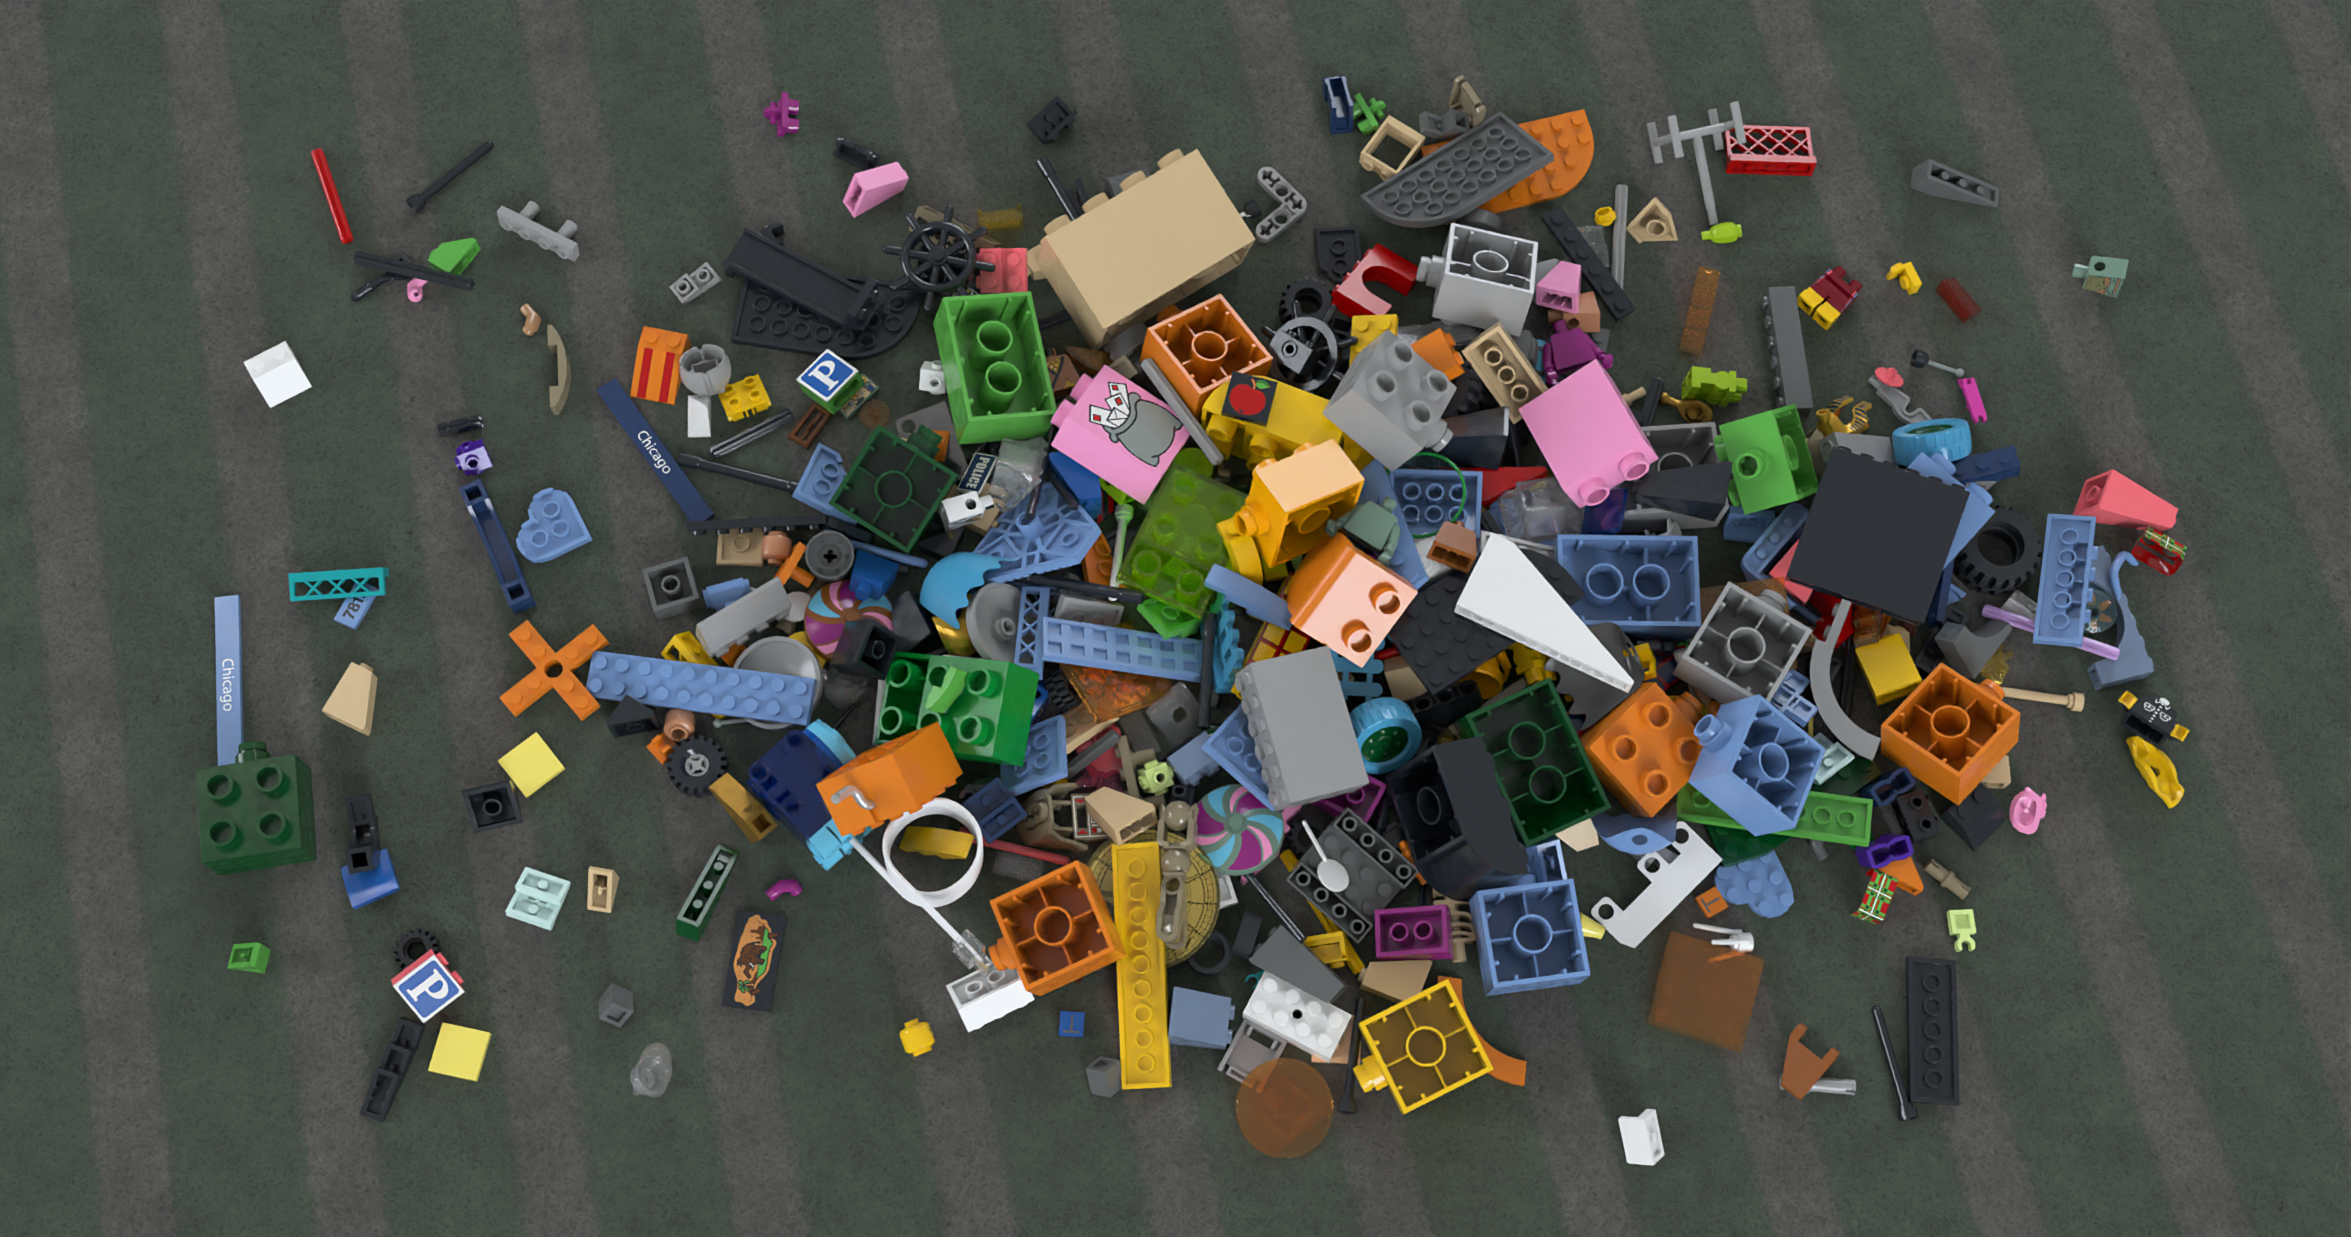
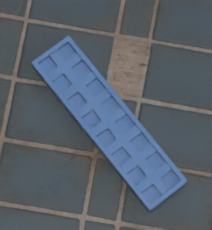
[1041,617,1213,685]

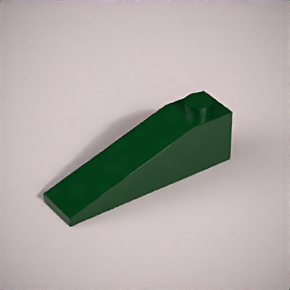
[676,844,740,942]

